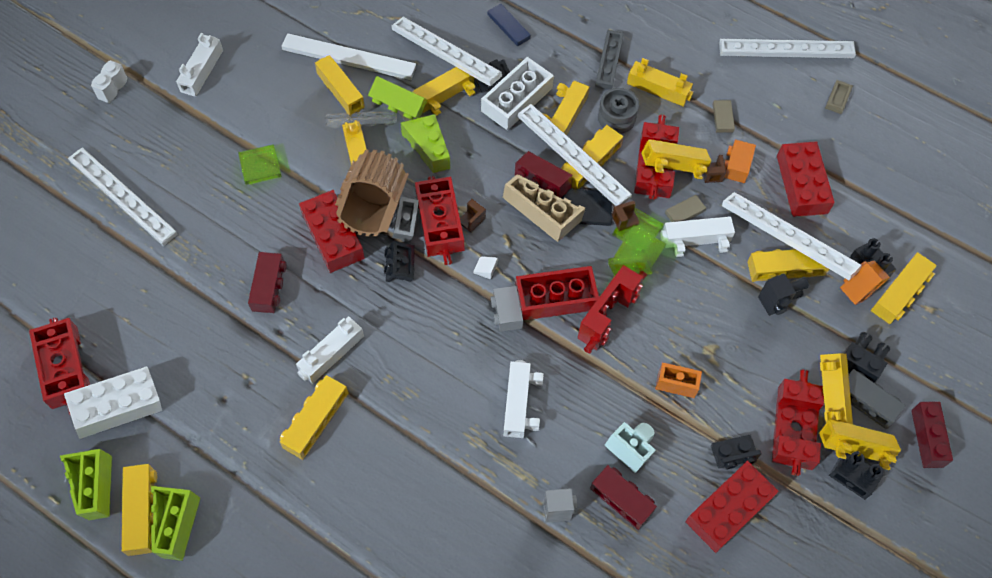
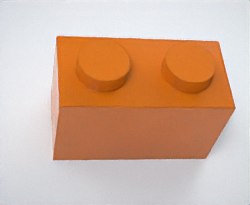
[724,139,756,183]
[840,260,890,305]
[655,362,702,398]

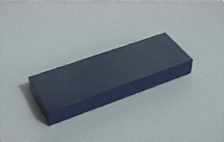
[488,3,531,46]

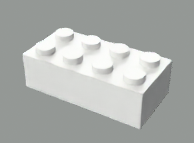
[481,57,554,131]
[64,367,162,439]

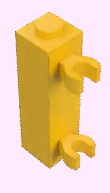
[315,55,365,117]
[627,58,694,107]
[413,67,476,116]
[542,81,590,136]
[342,120,367,164]
[641,139,711,179]
[820,353,853,425]
[819,419,901,470]

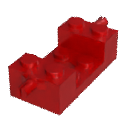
[634,115,679,200]
[415,176,465,265]
[577,265,647,354]
[29,318,90,416]
[771,370,824,476]

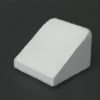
[473,257,498,279]

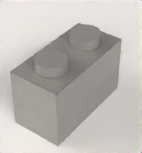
[392,197,419,241]
[490,286,523,332]
[543,489,577,523]

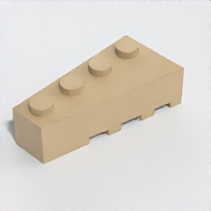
[503,174,585,242]

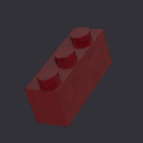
[515,151,573,198]
[248,252,287,313]
[911,402,953,468]
[590,465,657,530]

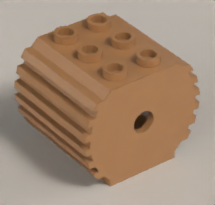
[335,150,409,236]

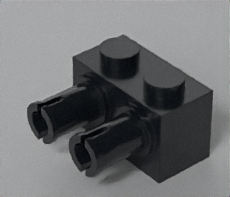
[849,238,896,277]
[758,273,809,316]
[844,332,890,383]
[828,451,884,500]

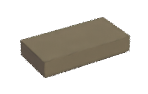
[825,80,853,114]
[713,100,735,133]
[665,195,706,222]

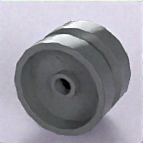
[598,88,639,134]

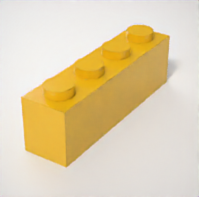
[561,125,624,189]
[747,248,829,282]
[871,252,937,324]
[279,375,349,460]
[121,464,157,556]

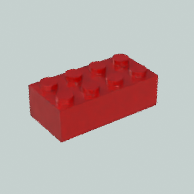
[777,142,835,217]
[299,190,365,273]
[515,266,599,321]
[685,461,779,553]

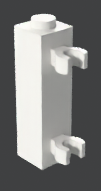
[176,33,223,97]
[660,217,735,257]
[296,316,364,384]
[503,360,544,438]

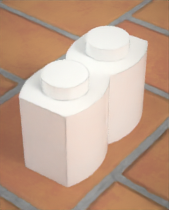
[91,60,127,103]

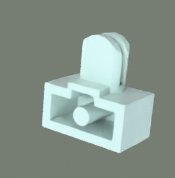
[605,422,656,473]

